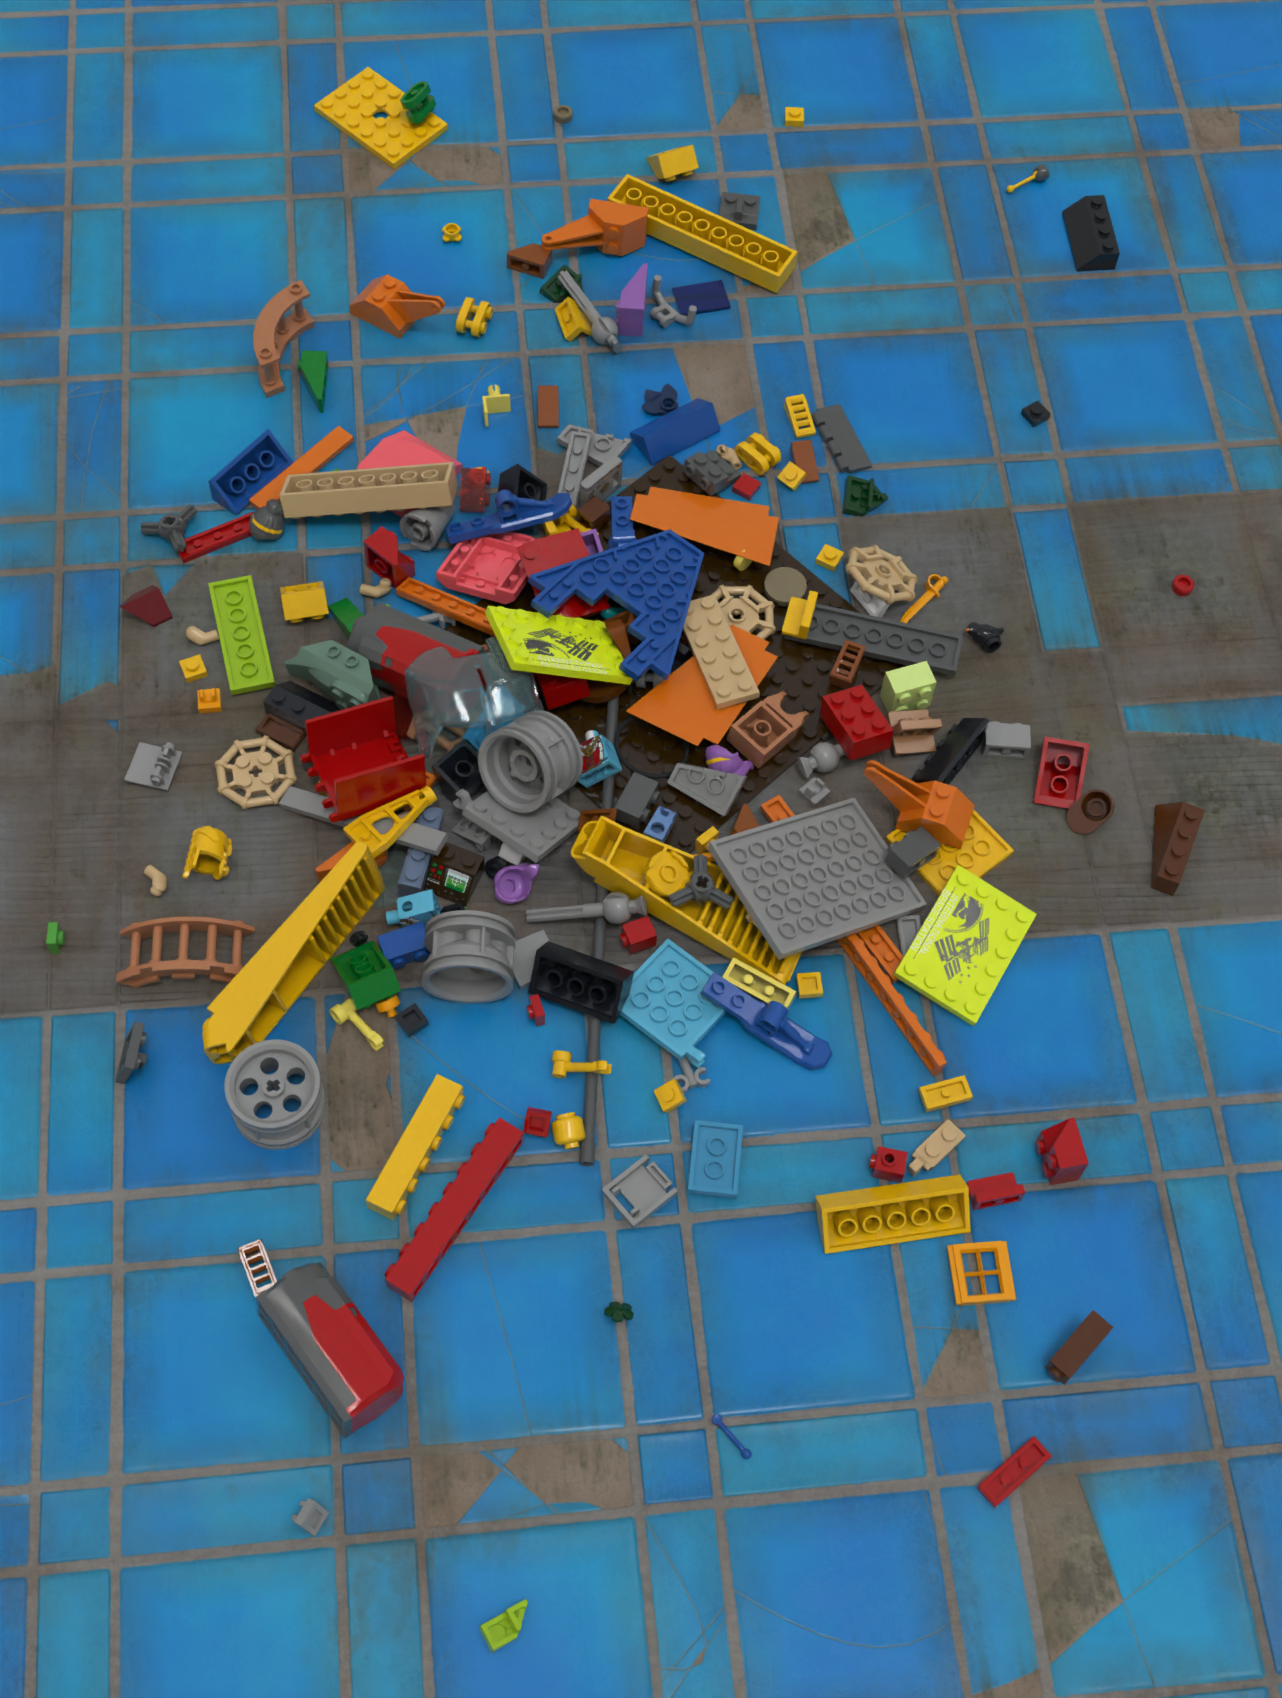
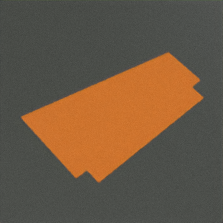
[630,487,779,566]
[626,625,778,746]

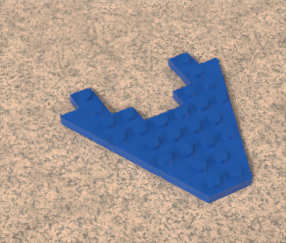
[528,529,704,682]

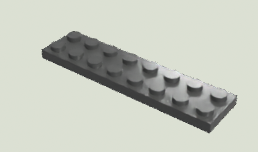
[784,604,963,676]

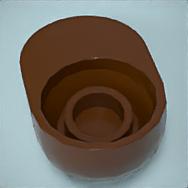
[1067,789,1115,834]

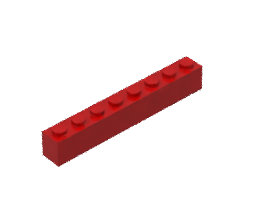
[385,1117,524,1303]

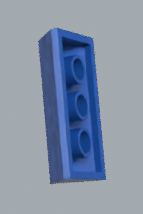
[630,398,720,466]
[208,429,294,515]

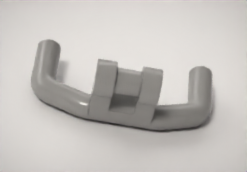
[650,275,697,328]

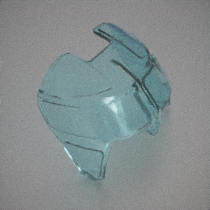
[405,637,544,758]

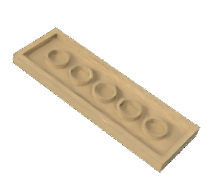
[682,594,760,710]

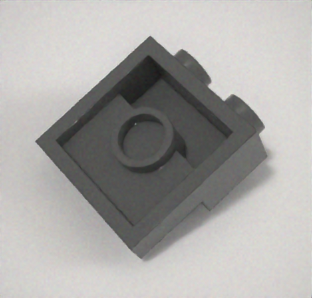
[682,450,741,496]

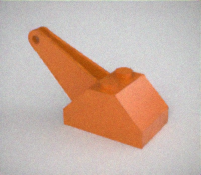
[542,199,649,256]
[349,274,445,339]
[863,760,975,849]

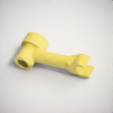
[329,998,384,1051]

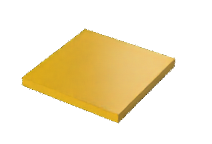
[885,810,1014,896]

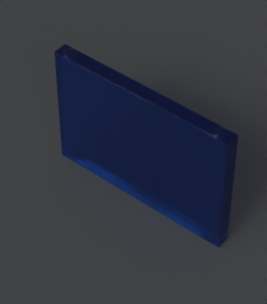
[672,280,731,316]

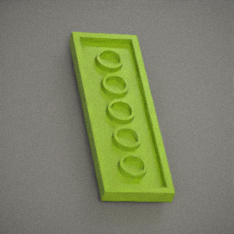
[208,575,275,695]

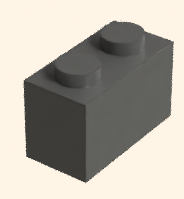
[614,772,660,829]
[885,826,941,880]

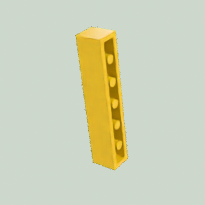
[366,1074,466,1221]

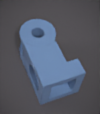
[643,806,677,843]

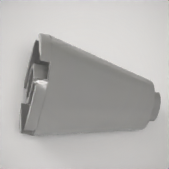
[400,503,455,551]

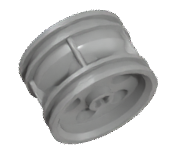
[421,910,516,1003]
[224,1039,326,1150]

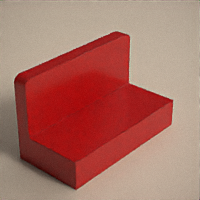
[966,1172,1025,1210]

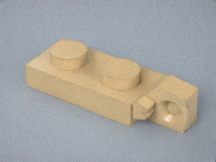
[907,1119,966,1177]

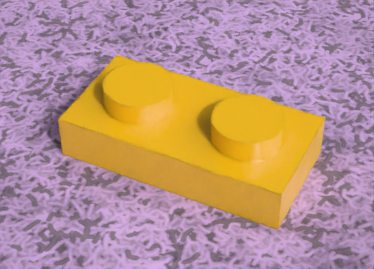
[918,1075,973,1113]

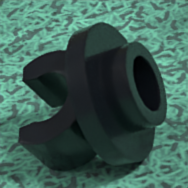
[485,856,510,879]

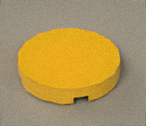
[645,851,690,898]

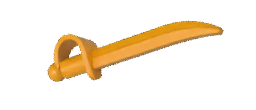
[900,574,948,623]

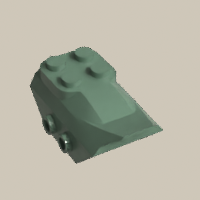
[285,640,381,710]

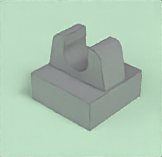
[798,777,831,808]
[291,1498,329,1537]

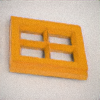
[947,1241,1016,1306]

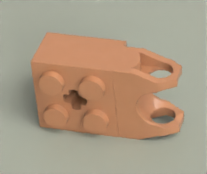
[726,691,809,769]

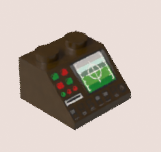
[424,842,485,907]

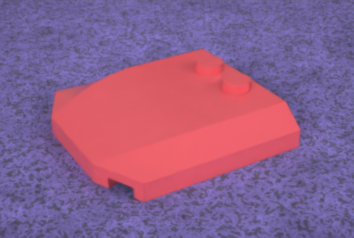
[357,430,463,518]
[436,531,536,604]

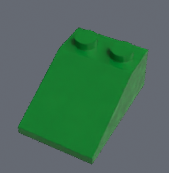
[330,940,401,1010]

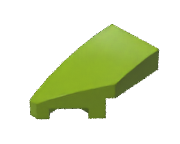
[479,1599,528,1653]

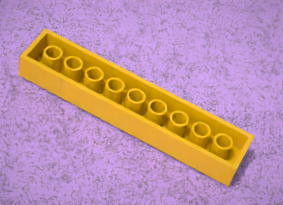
[607,174,798,293]

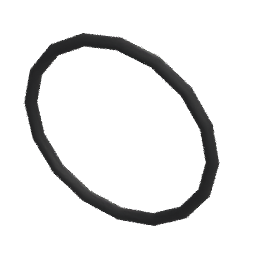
[614,715,689,779]

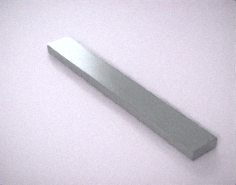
[279,786,449,856]

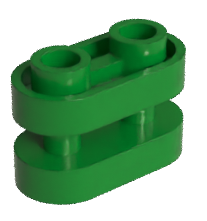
[400,81,436,124]

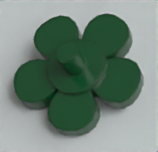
[604,1301,634,1322]

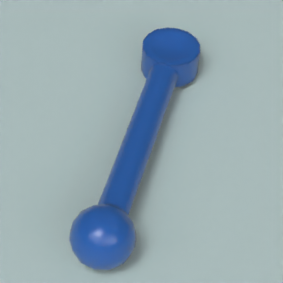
[712,1414,752,1459]

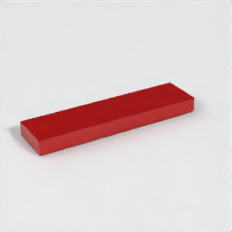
[177,512,253,564]

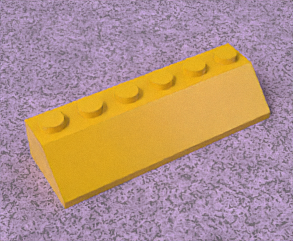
[815,1174,971,1254]

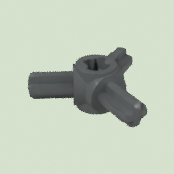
[141,504,197,552]
[668,854,734,909]

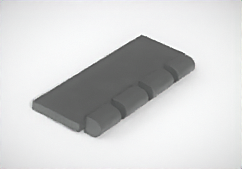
[811,404,872,473]

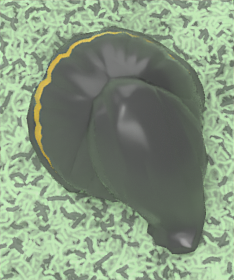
[249,499,284,540]

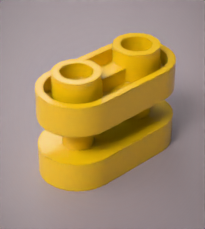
[455,297,493,337]
[734,432,781,476]

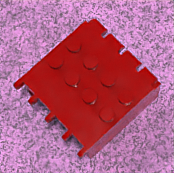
[300,696,426,823]

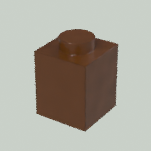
[577,496,610,531]

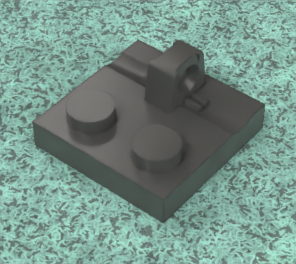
[719,192,761,230]
[115,1021,147,1084]

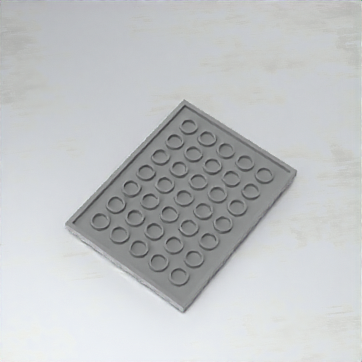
[707,798,927,959]

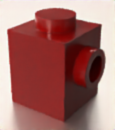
[619,916,657,955]
[869,1146,908,1183]

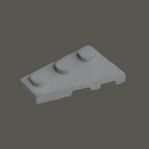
[557,424,632,467]
[667,763,748,816]

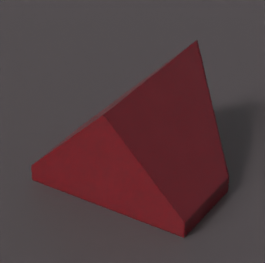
[119,585,173,628]

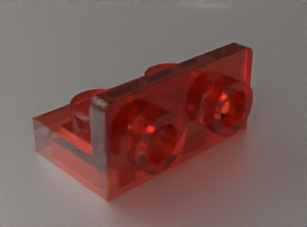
[460,466,491,512]

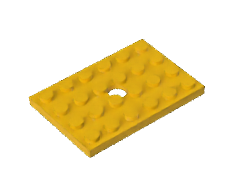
[314,67,448,169]

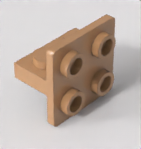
[886,709,942,755]

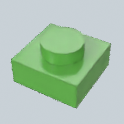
[46,922,66,954]

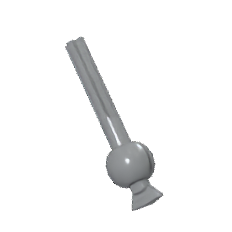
[557,270,622,354]
[797,742,846,778]
[526,892,647,924]

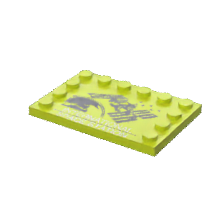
[485,606,633,685]
[893,865,1037,1026]

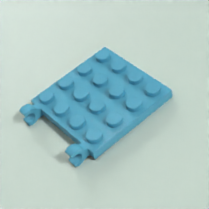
[620,939,727,1068]

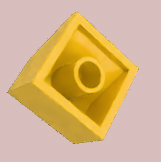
[646,145,699,182]
[280,581,329,623]

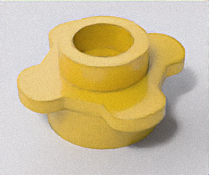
[442,223,462,242]

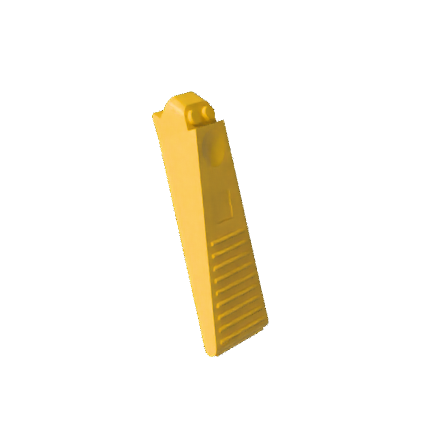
[571,816,802,985]
[202,841,385,1064]

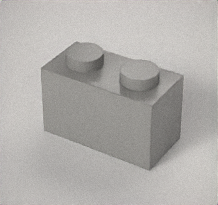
[982,721,1031,759]

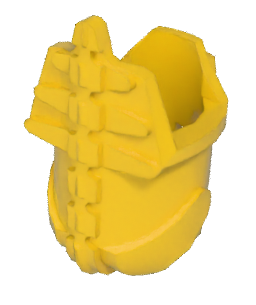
[182,826,232,880]

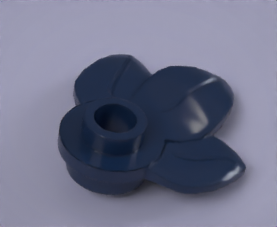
[642,384,678,415]

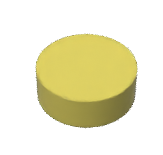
[733,550,753,571]

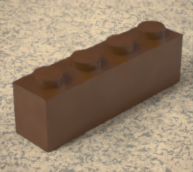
[1151,802,1205,896]

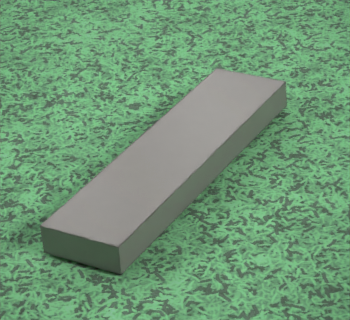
[557,431,592,510]

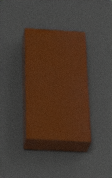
[256,713,307,752]

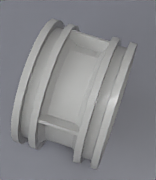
[478,710,583,813]

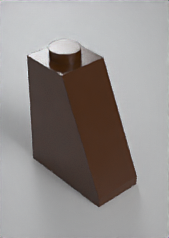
[1045,1310,1114,1385]

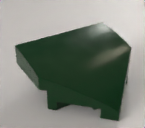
[539,264,584,303]
[842,475,889,517]

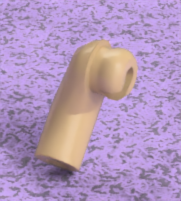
[716,444,742,470]
[359,578,392,598]
[186,626,219,645]
[144,865,167,897]

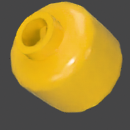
[551,1112,586,1150]

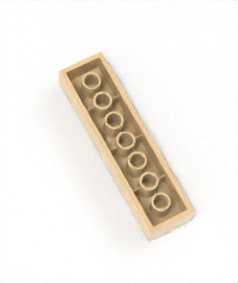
[279,462,458,519]

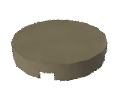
[764,567,807,606]

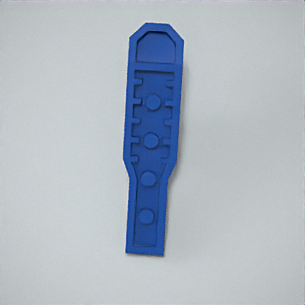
[446,490,572,544]
[608,496,637,549]
[700,972,832,1071]

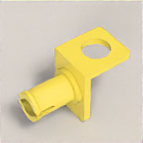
[482,385,511,427]

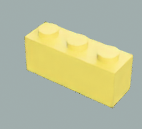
[723,957,797,1010]

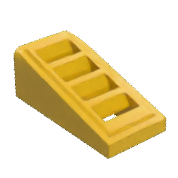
[784,394,816,439]

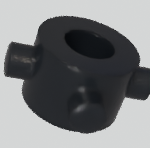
[349,930,368,947]

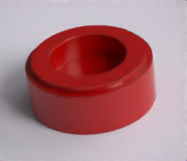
[1172,575,1195,596]

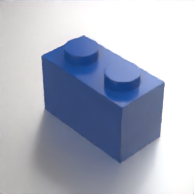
[377,921,431,969]

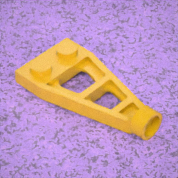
[343,785,437,858]

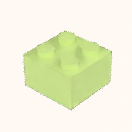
[880,661,937,713]

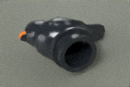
[965,622,1004,653]

